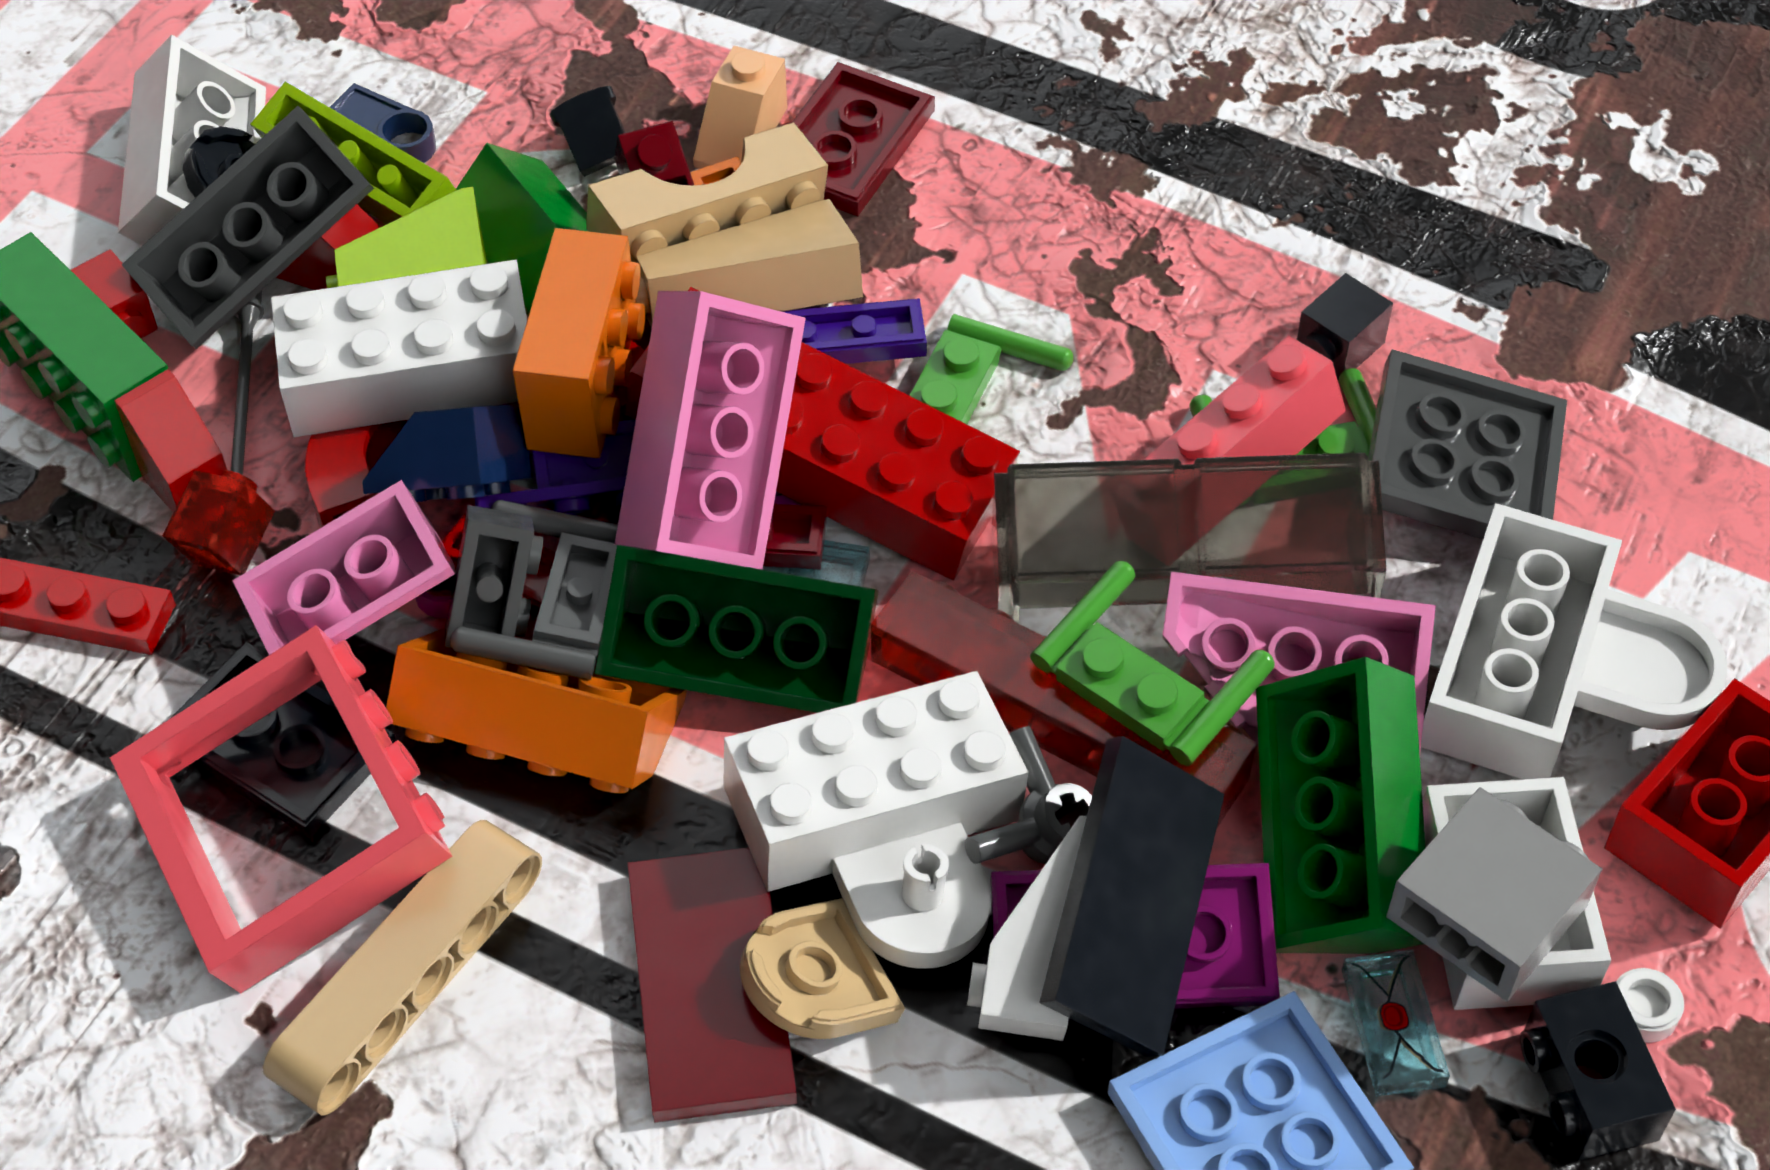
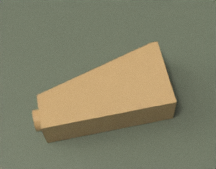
[636,199,863,328]

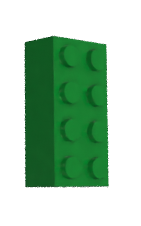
[0,232,169,482]

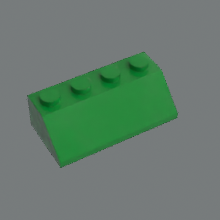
[1256,657,1426,954]

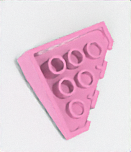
[1162,572,1436,753]

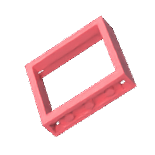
[110,625,453,993]

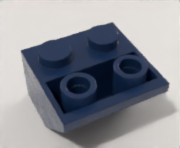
[362,404,532,502]

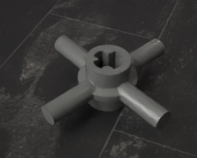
[965,726,1092,864]

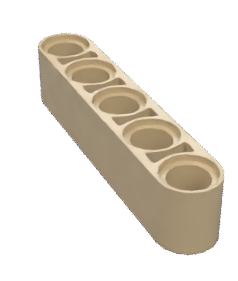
[263,820,542,1116]

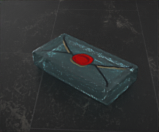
[1342,949,1450,1097]

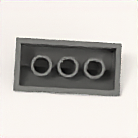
[122,106,374,349]

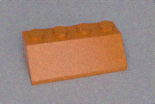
[386,628,687,793]

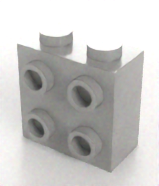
[1386,787,1602,1002]

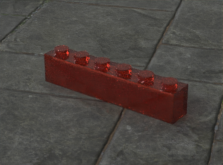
[871,571,1256,830]

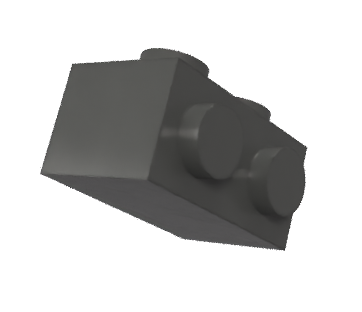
[445,505,543,648]

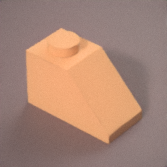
[693,46,787,169]

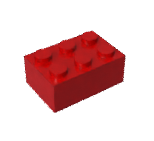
[1604,678,1770,929]

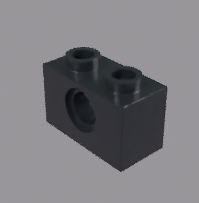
[1520,981,1676,1161]

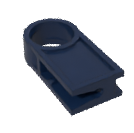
[330,83,436,163]

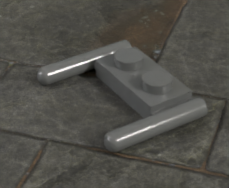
[450,500,618,680]

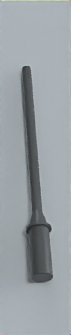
[229,290,264,493]

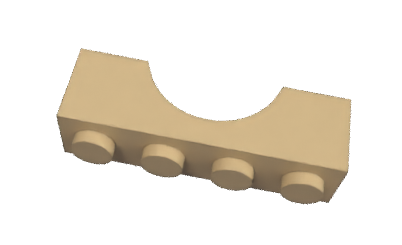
[586,122,828,263]

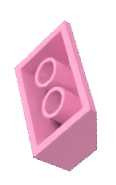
[232,480,455,655]

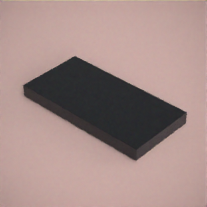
[1039,736,1225,1057]

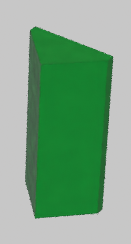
[456,143,588,317]

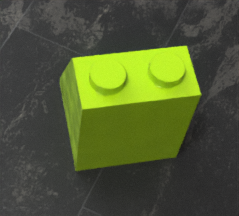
[326,187,487,288]

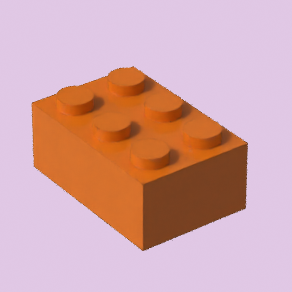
[512,228,645,458]

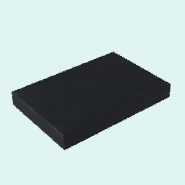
[171,642,396,839]

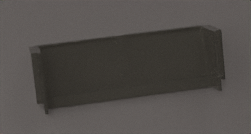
[992,453,1386,639]

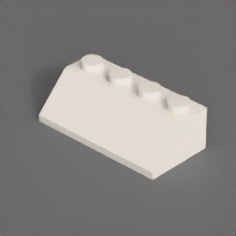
[118,35,266,245]

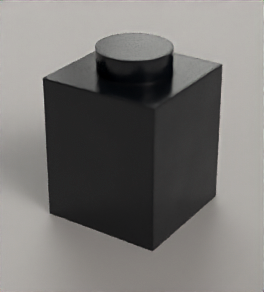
[1297,273,1393,380]

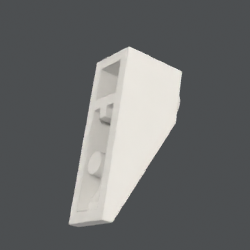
[967,816,1087,1041]

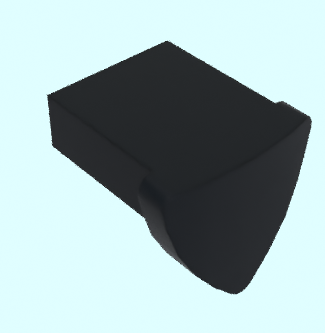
[549,86,626,177]

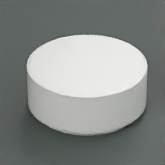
[1616,968,1684,1043]

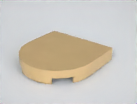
[740,898,905,1039]

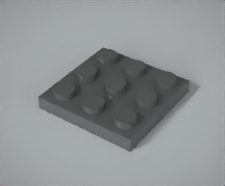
[1360,349,1567,539]

